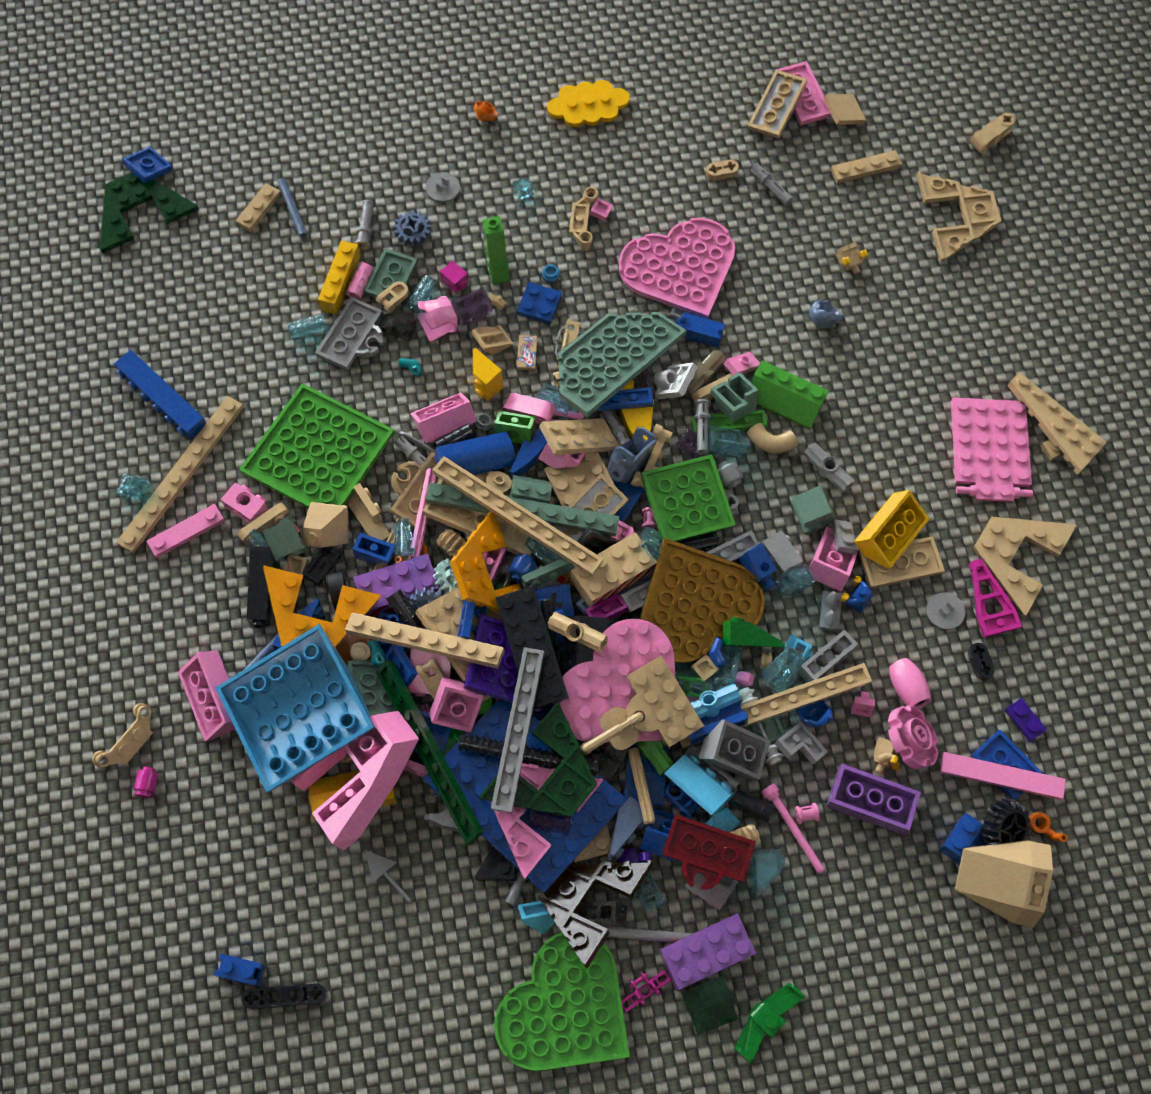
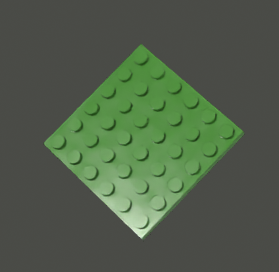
[239,383,395,509]

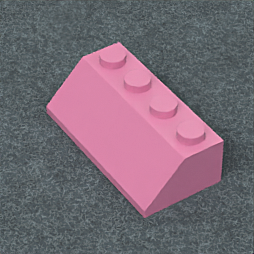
[178,651,235,742]

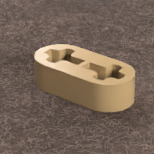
[706,160,738,181]

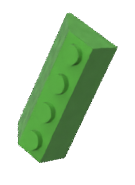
[751,360,829,430]

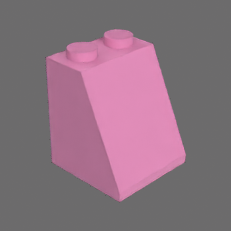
[409,649,453,696]

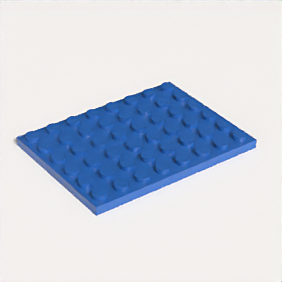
[422,700,627,893]

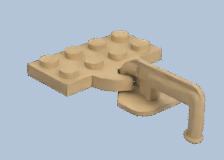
[580,655,704,755]

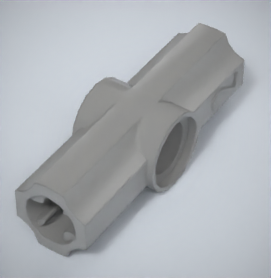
[803,443,855,493]

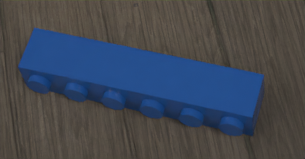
[114,349,206,440]

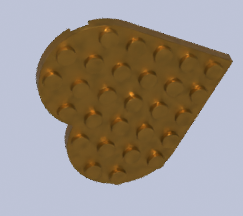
[640,538,764,664]

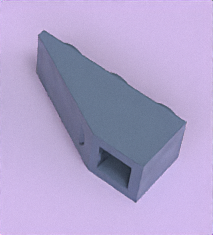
[607,796,646,862]

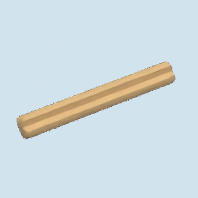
[628,748,655,825]

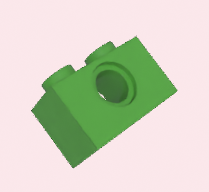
[494,411,535,444]

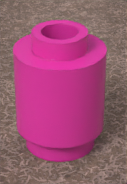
[133,767,159,798]

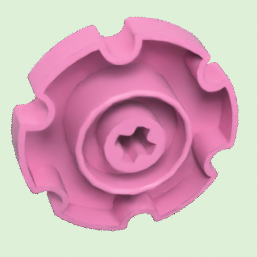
[888,705,939,770]

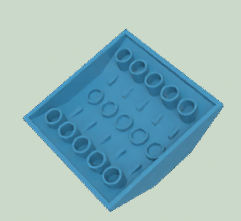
[215,624,375,793]

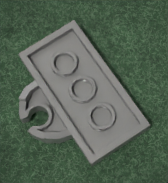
[315,297,384,371]

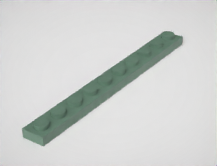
[425,482,619,537]

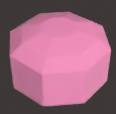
[734,671,754,687]

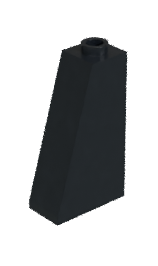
[247,546,277,628]

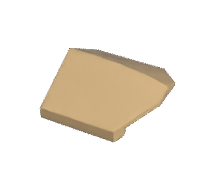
[471,325,513,355]

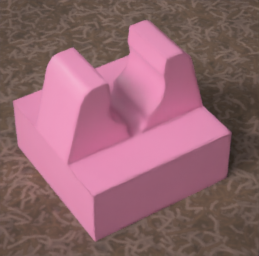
[851,691,875,717]

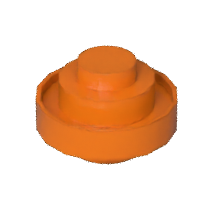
[473,101,498,122]

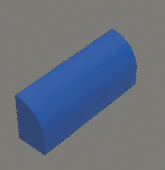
[434,431,515,482]

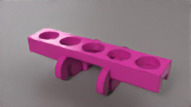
[622,970,671,1013]

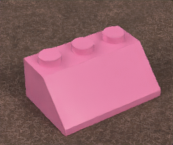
[410,393,477,443]

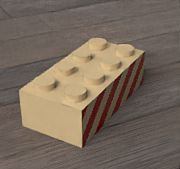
[569,532,657,607]

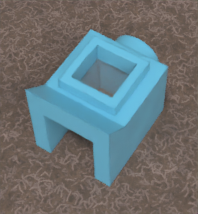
[780,633,813,666]

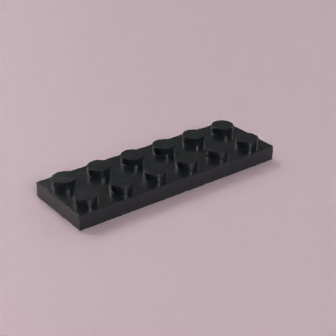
[495,585,569,711]

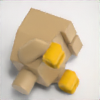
[835,242,868,275]
[874,737,900,774]

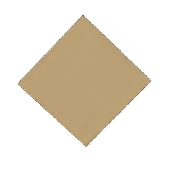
[823,94,866,125]

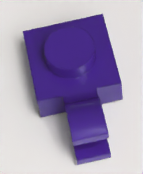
[616,848,653,863]

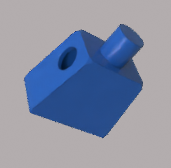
[737,543,777,591]

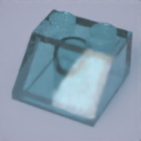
[750,849,785,900]

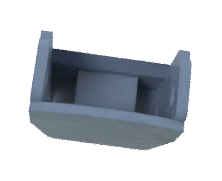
[608,427,658,483]

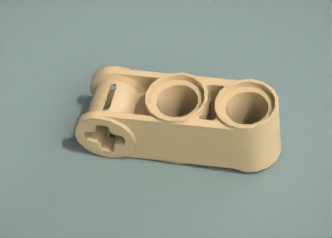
[969,113,1015,154]

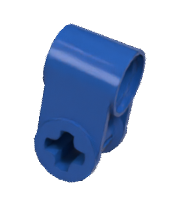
[665,782,701,819]

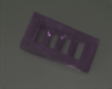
[675,428,718,458]

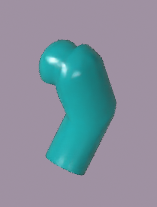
[399,358,422,376]
[367,639,385,667]

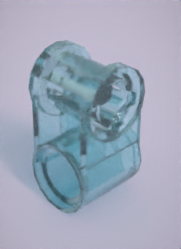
[115,474,155,501]

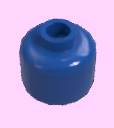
[508,553,537,583]

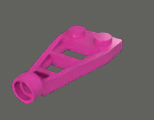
[968,559,1022,638]

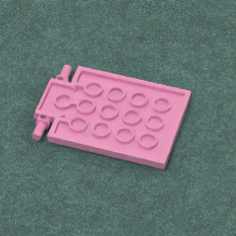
[951,398,1033,502]

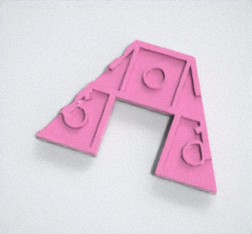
[489,763,603,879]

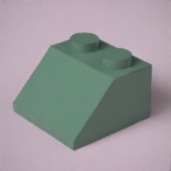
[510,475,552,504]

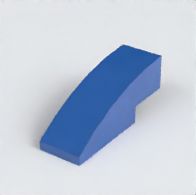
[510,427,547,480]

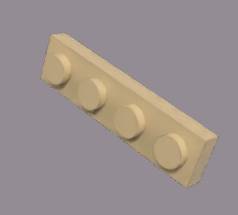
[831,150,902,184]

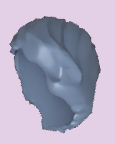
[809,300,844,329]

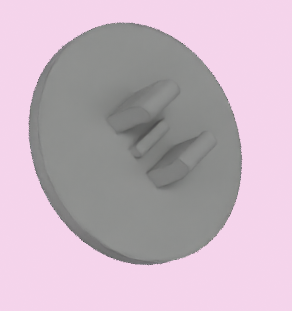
[425,172,460,203]
[926,592,965,630]

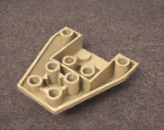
[955,841,1053,928]

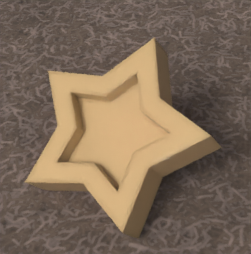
[488,293,508,310]

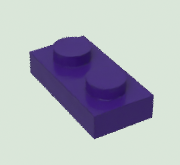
[1004,698,1047,742]

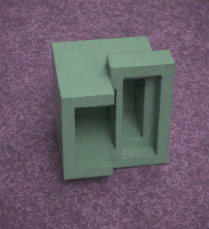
[710,372,758,423]
[791,485,837,535]
[263,516,307,560]

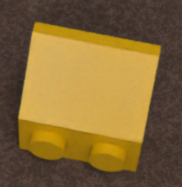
[473,348,503,402]

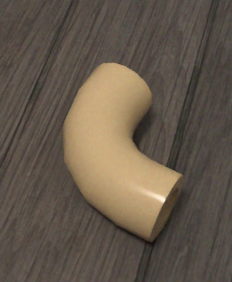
[747,423,798,454]

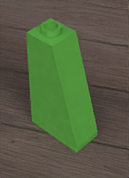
[482,216,510,285]

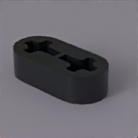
[968,643,994,681]

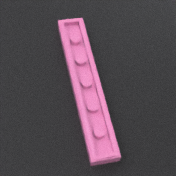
[940,752,1066,800]

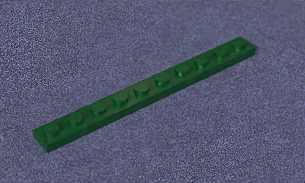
[376,660,484,845]

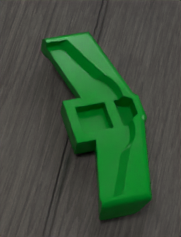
[734,983,806,1064]

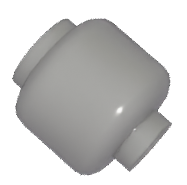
[718,460,743,489]

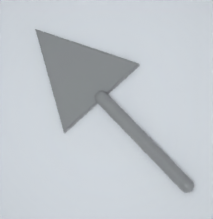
[365,850,411,903]

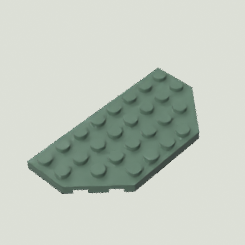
[558,312,686,417]

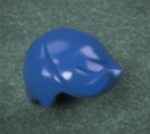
[796,700,833,728]

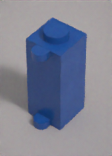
[676,312,725,348]

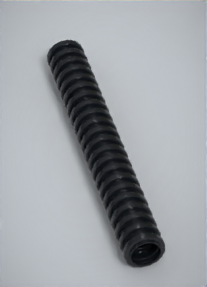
[458,732,599,778]

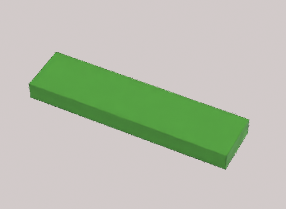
[691,410,767,436]

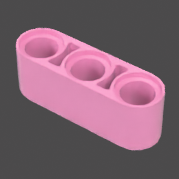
[502,393,556,424]

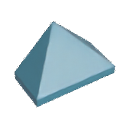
[706,807,741,832]
[518,901,555,934]

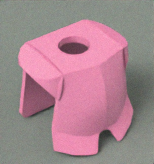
[417,296,458,342]

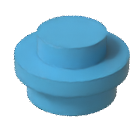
[542,264,560,282]

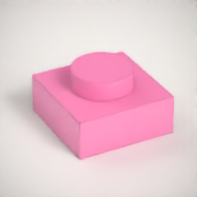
[590,198,613,222]

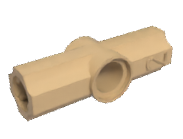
[548,612,608,652]

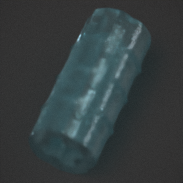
[407,275,437,313]
[287,314,327,339]

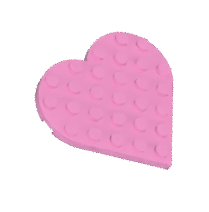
[619,218,735,319]
[554,619,675,743]

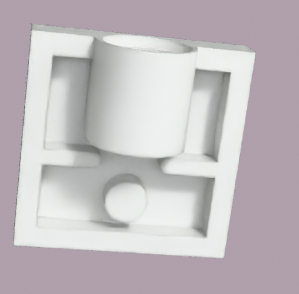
[654,362,698,399]

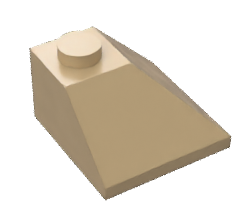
[303,502,349,548]

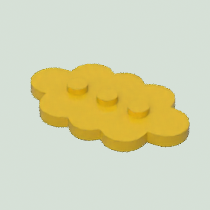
[547,80,630,127]

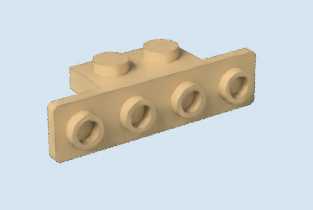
[347,483,390,541]

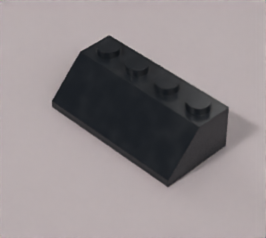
[561,616,610,677]

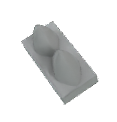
[819,591,842,632]

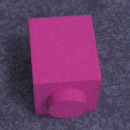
[440,260,469,293]

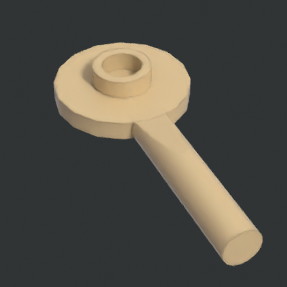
[485,471,512,524]

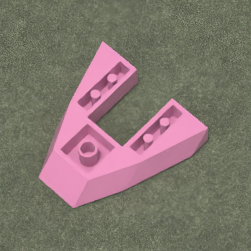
[290,711,419,851]

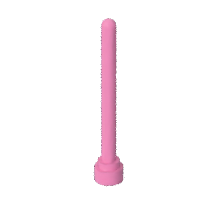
[761,783,824,873]

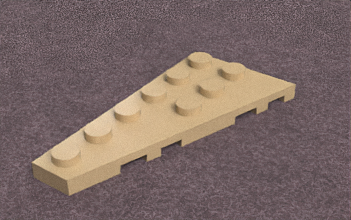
[1007,372,1107,475]

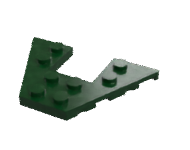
[100,172,199,254]
[479,701,597,818]

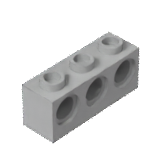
[797,630,858,683]

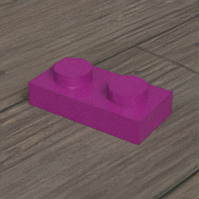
[584,593,629,620]

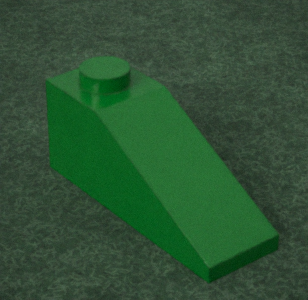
[723,617,785,648]

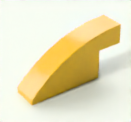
[619,380,654,440]

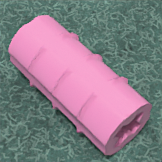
[346,262,374,300]

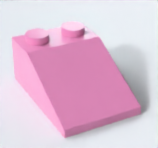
[806,526,859,592]

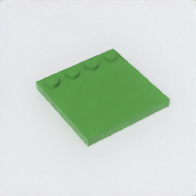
[640,454,736,542]

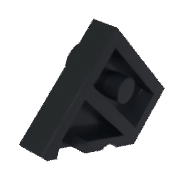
[475,846,517,881]

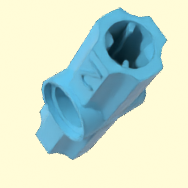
[691,684,741,718]

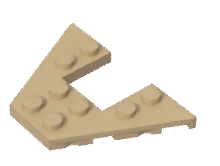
[916,171,1002,262]
[973,517,1076,618]

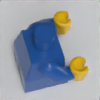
[841,576,873,614]

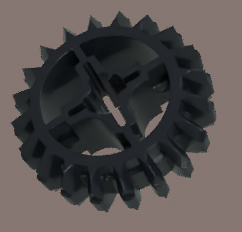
[980,799,1031,846]

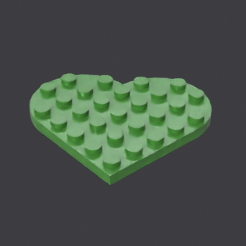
[494,933,630,1071]

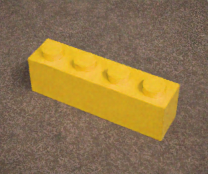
[318,240,361,315]

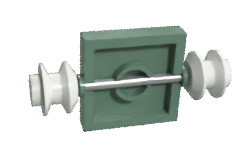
[739,687,785,765]

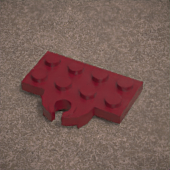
[662,814,756,891]

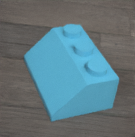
[665,754,735,816]

